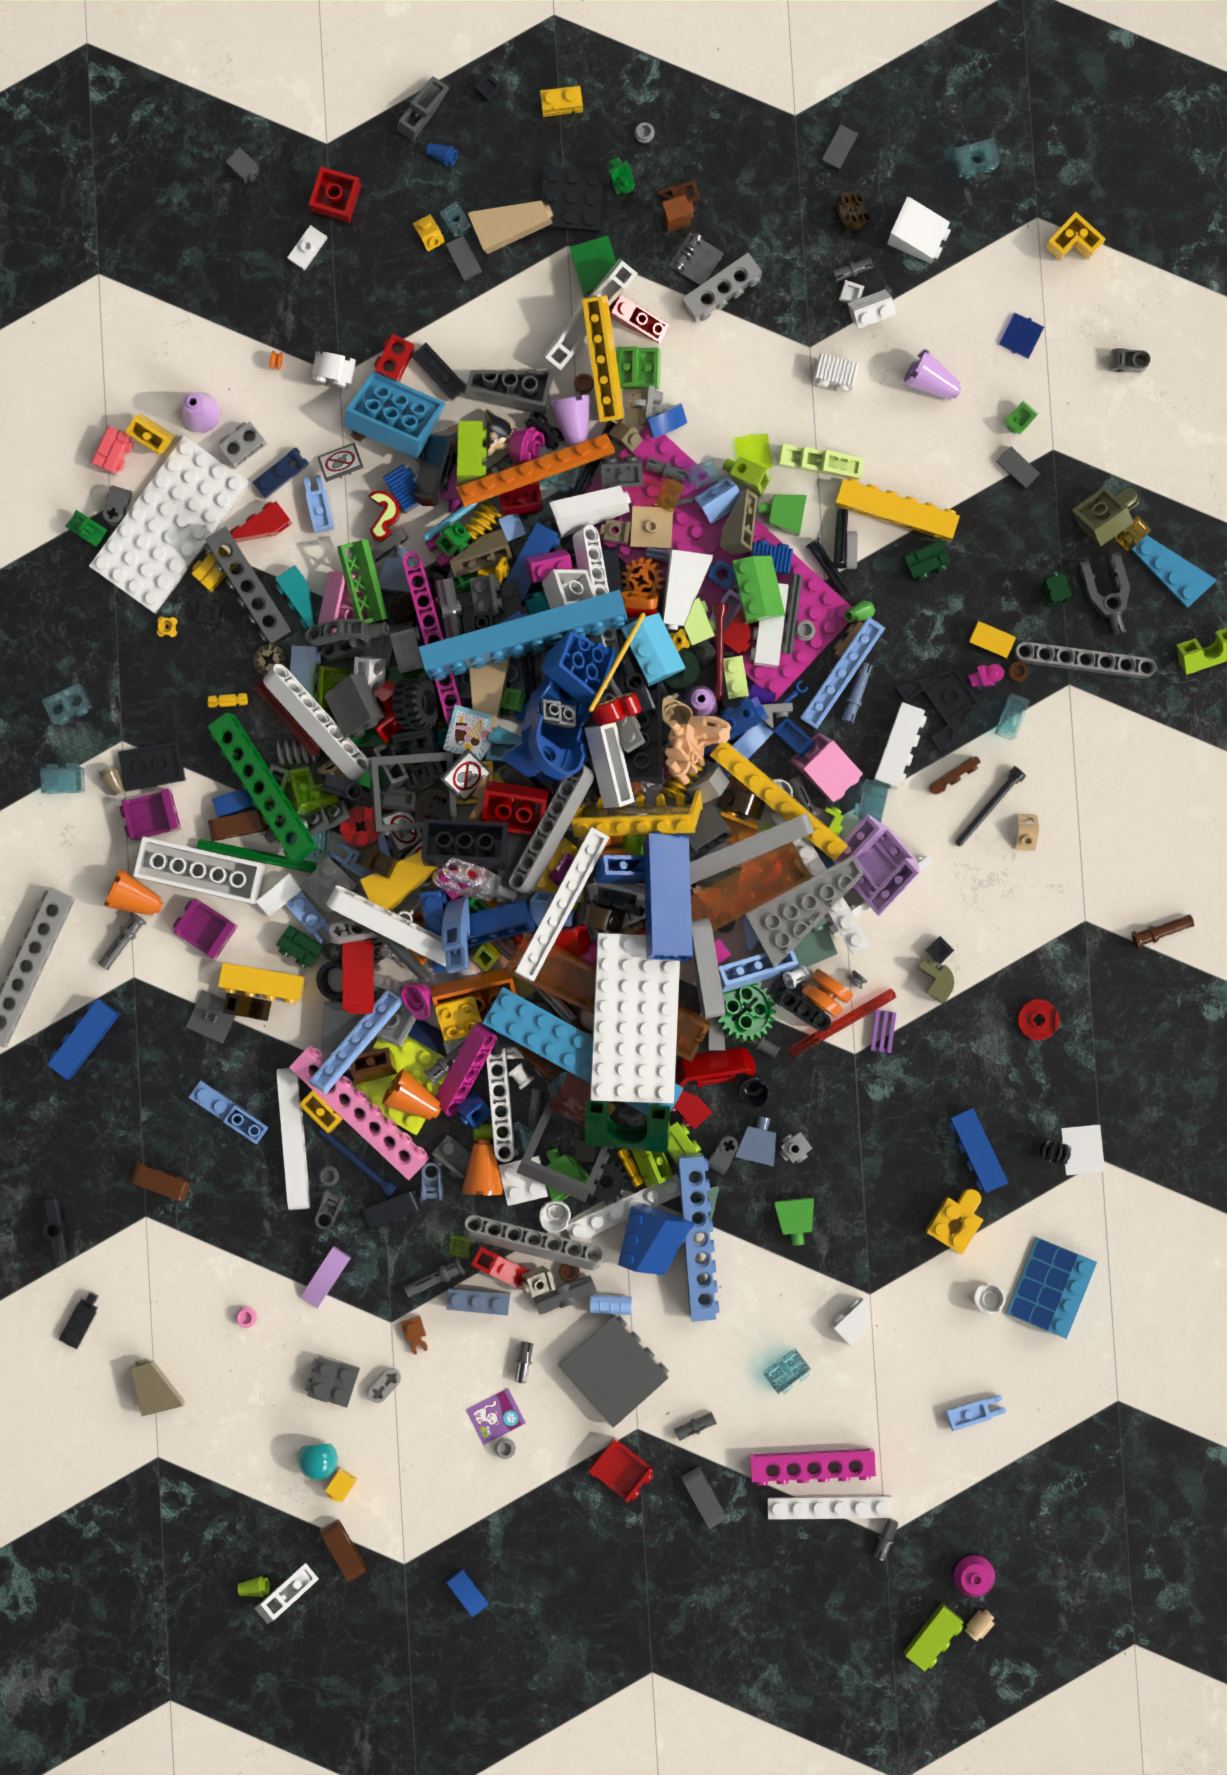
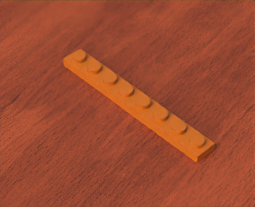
[456,433,615,507]

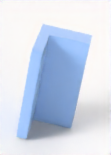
[694,476,741,524]

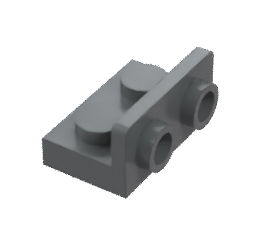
[601,455,643,489]
[469,573,503,617]
[432,1134,471,1180]

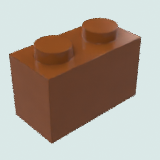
[662,195,694,232]

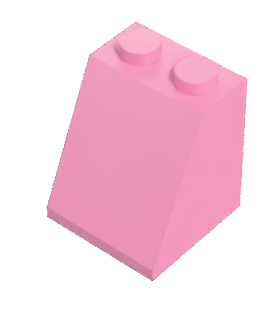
[790,732,863,802]

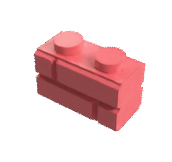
[91,426,134,475]

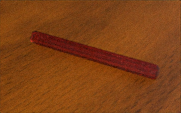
[788,989,897,1057]

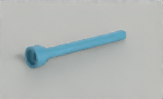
[422,495,498,541]

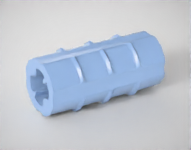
[590,1294,632,1316]

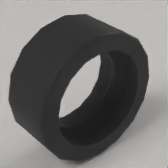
[316,960,342,1000]

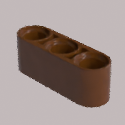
[208,810,269,841]
[129,1162,191,1202]
[320,1519,367,1582]

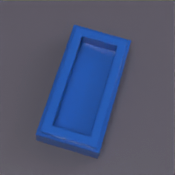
[773,717,816,758]

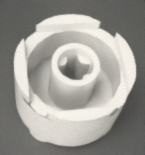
[311,352,356,389]

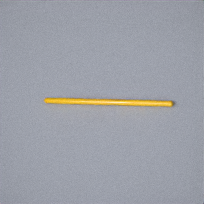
[588,612,646,712]

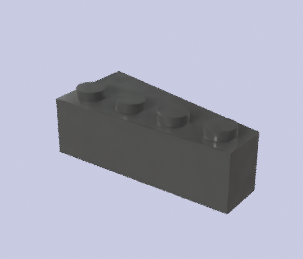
[466,369,554,415]

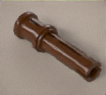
[1131,914,1195,949]

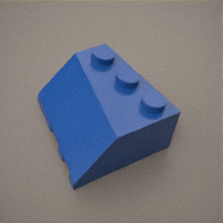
[541,631,617,705]
[618,1203,695,1275]

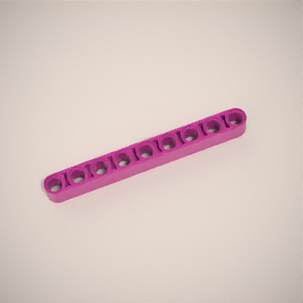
[403,552,463,726]

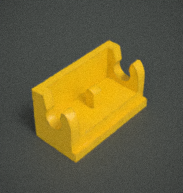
[969,621,1016,658]

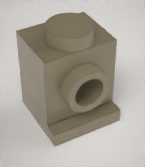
[608,419,643,453]
[600,519,631,545]
[521,1265,556,1297]

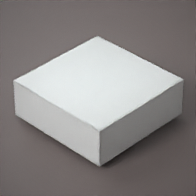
[839,280,864,304]

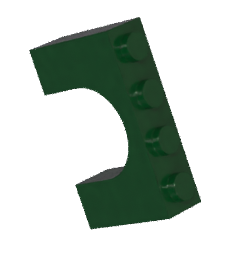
[585,1098,670,1153]

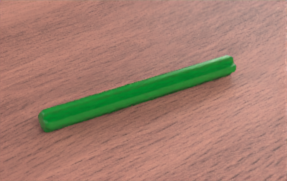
[197,839,317,873]

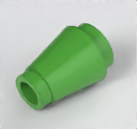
[844,600,875,622]

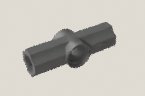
[434,578,463,639]
[533,1275,597,1315]

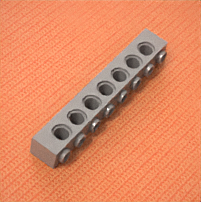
[0,887,76,1047]

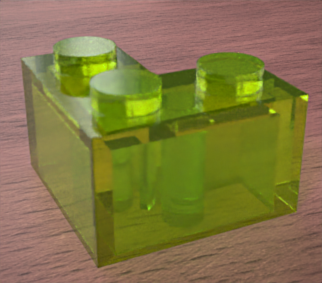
[288,767,338,816]

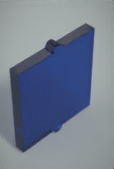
[999,312,1044,359]

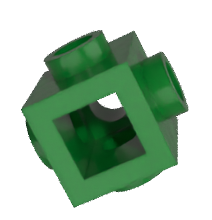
[435,522,472,558]

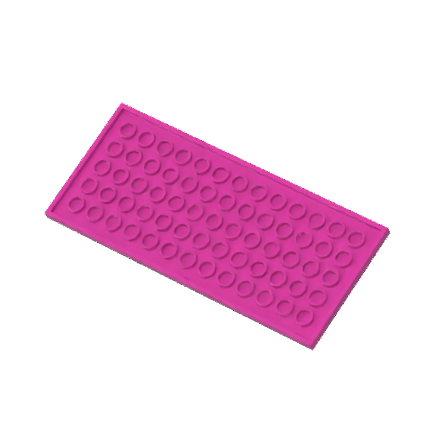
[584,424,852,702]

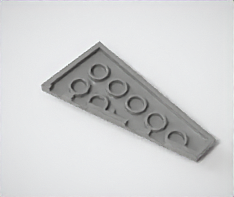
[745,856,864,968]

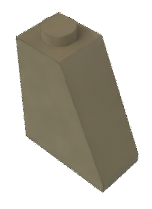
[130,1359,185,1416]

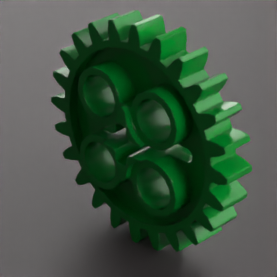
[715,982,776,1043]

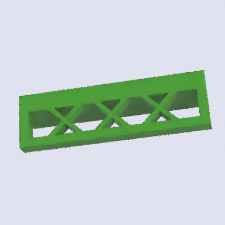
[337,539,388,623]

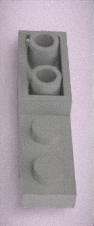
[599,677,645,753]

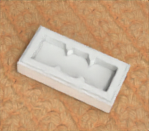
[287,225,327,271]

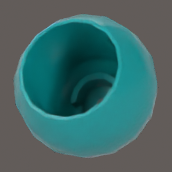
[297,1443,338,1480]

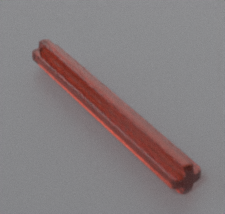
[253,680,320,756]

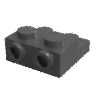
[305,1355,360,1408]

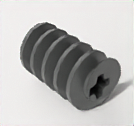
[277,737,320,765]

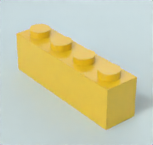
[218,963,305,1004]

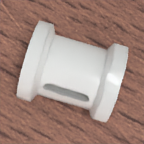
[783,965,810,989]
[508,1063,535,1090]

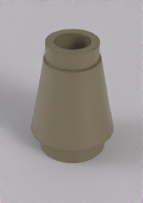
[98,764,125,796]

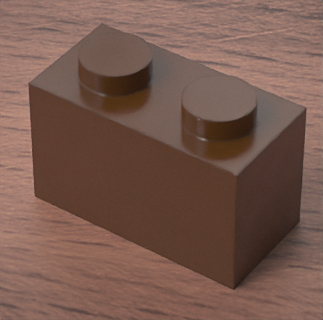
[350,1047,397,1083]

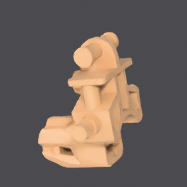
[664,716,731,785]

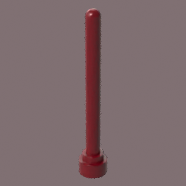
[712,603,728,702]

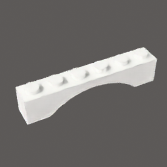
[543,258,638,370]

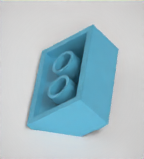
[621,613,686,686]

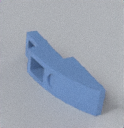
[702,722,774,778]
[442,897,470,974]
[188,1080,268,1144]

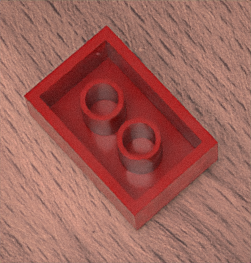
[481,780,549,836]

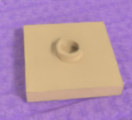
[630,506,673,549]

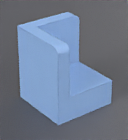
[499,514,526,545]

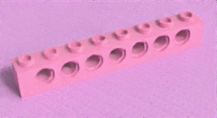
[289,1045,429,1180]

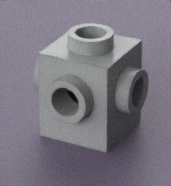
[780,1131,813,1164]

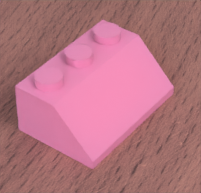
[318,571,368,635]

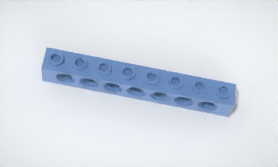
[677,1153,719,1322]

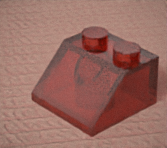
[550,1072,591,1127]

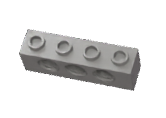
[682,253,762,323]

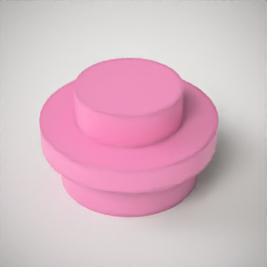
[236,1307,257,1328]

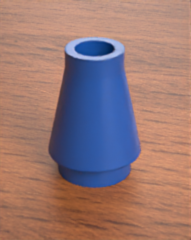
[426,143,458,166]

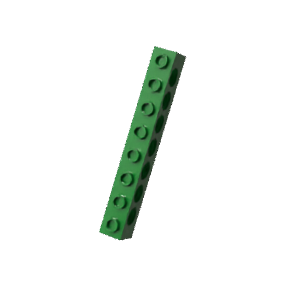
[208,712,318,862]

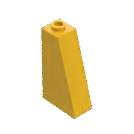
[360,851,438,911]

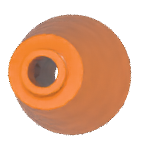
[103,869,163,916]
[382,1069,441,1120]
[462,1139,503,1195]

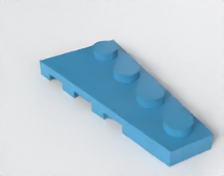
[1131,535,1217,609]

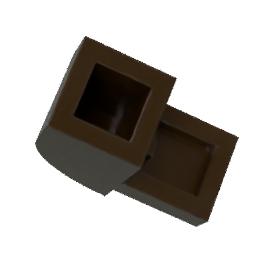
[716,788,765,820]
[355,845,398,879]
[573,901,625,933]
[222,993,272,1021]

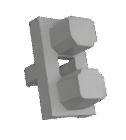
[629,385,663,425]

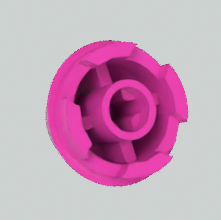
[509,427,545,464]
[954,1556,995,1597]

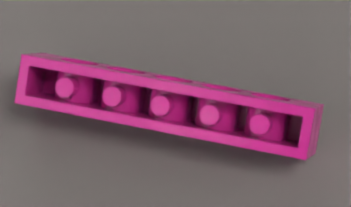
[750,1448,876,1485]

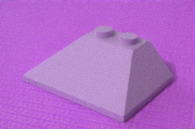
[833,814,920,916]

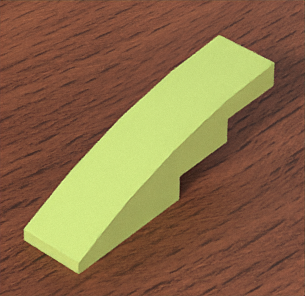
[777,444,864,479]

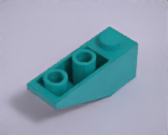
[276,565,315,629]

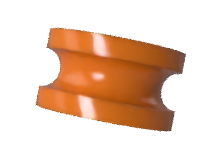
[269,351,283,370]

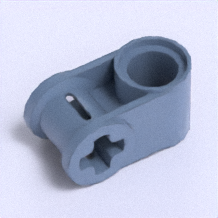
[421,1161,443,1201]

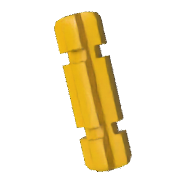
[207,693,248,708]
[617,1149,644,1187]

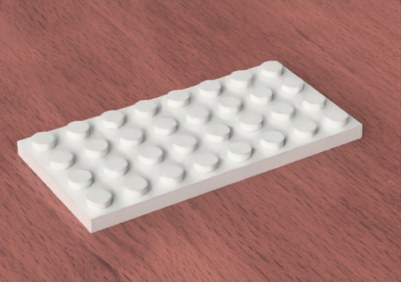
[89,436,250,614]
[590,933,680,1103]

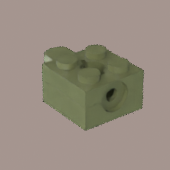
[1072,486,1139,547]

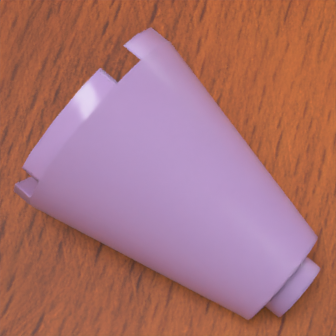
[903,349,962,400]
[180,392,220,433]
[549,394,590,447]
[682,685,720,717]

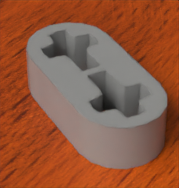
[846,531,858,569]
[368,1368,401,1403]

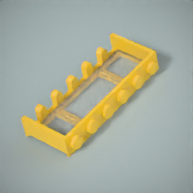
[571,790,703,837]

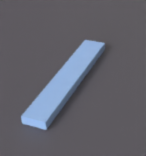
[800,617,885,729]
[309,989,403,1095]

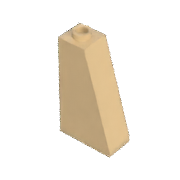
[468,201,553,254]
[469,657,512,733]

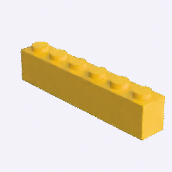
[582,295,625,422]
[835,478,960,542]

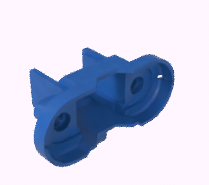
[502,674,592,782]

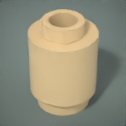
[965,1609,995,1641]

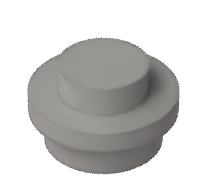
[634,123,655,143]
[795,620,816,641]
[495,1438,516,1459]

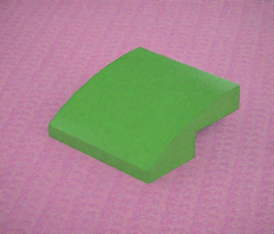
[617,346,661,389]

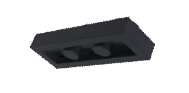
[411,342,466,401]

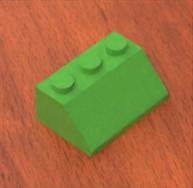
[732,555,785,624]

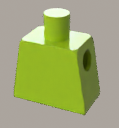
[722,456,771,497]

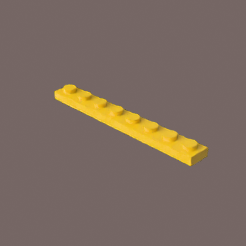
[710,742,848,861]

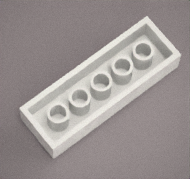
[133,837,265,905]

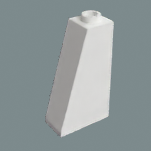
[550,486,631,538]
[662,550,713,630]

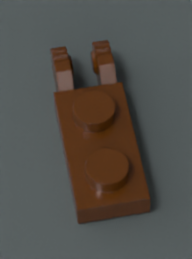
[929,756,981,794]

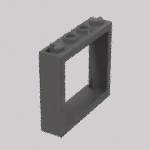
[368,752,457,835]
[517,1100,613,1202]

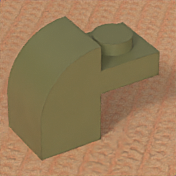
[917,960,954,1004]

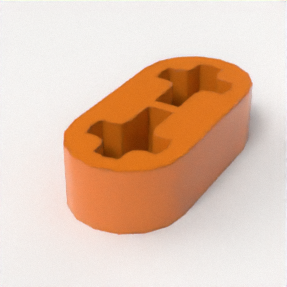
[621,591,658,609]

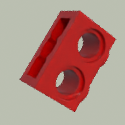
[374,334,416,382]

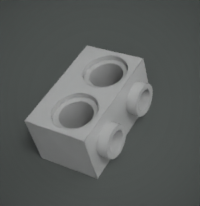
[218,421,267,469]

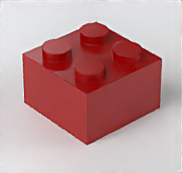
[309,167,361,223]

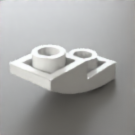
[256,873,302,917]

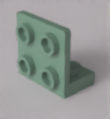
[793,917,838,967]

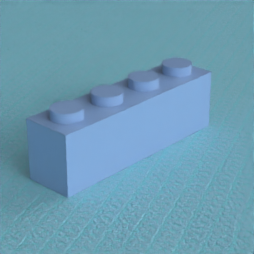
[718,950,799,993]

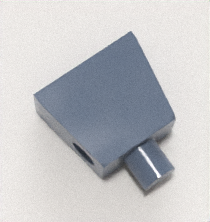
[378,547,416,594]
[735,1116,776,1166]

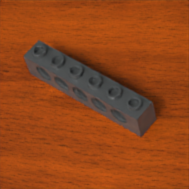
[203,526,291,644]

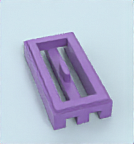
[870,1010,896,1053]

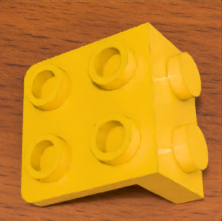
[435,996,482,1042]

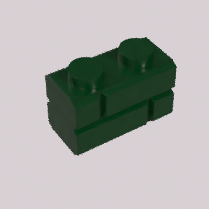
[902,540,951,581]
[1040,572,1072,608]
[276,925,324,969]

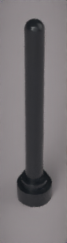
[955,766,1026,846]

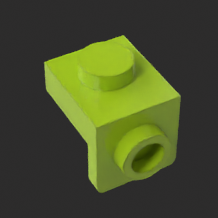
[823,806,844,836]

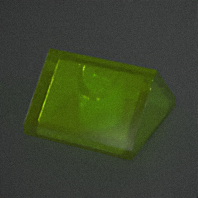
[316,666,350,710]

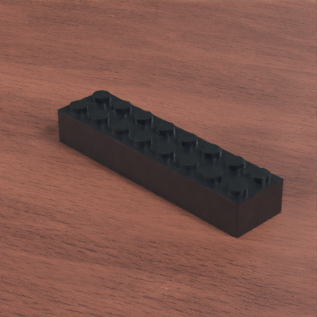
[619,617,663,784]

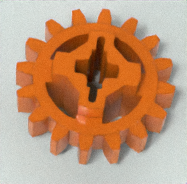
[621,557,666,596]

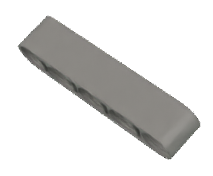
[692,918,725,1019]

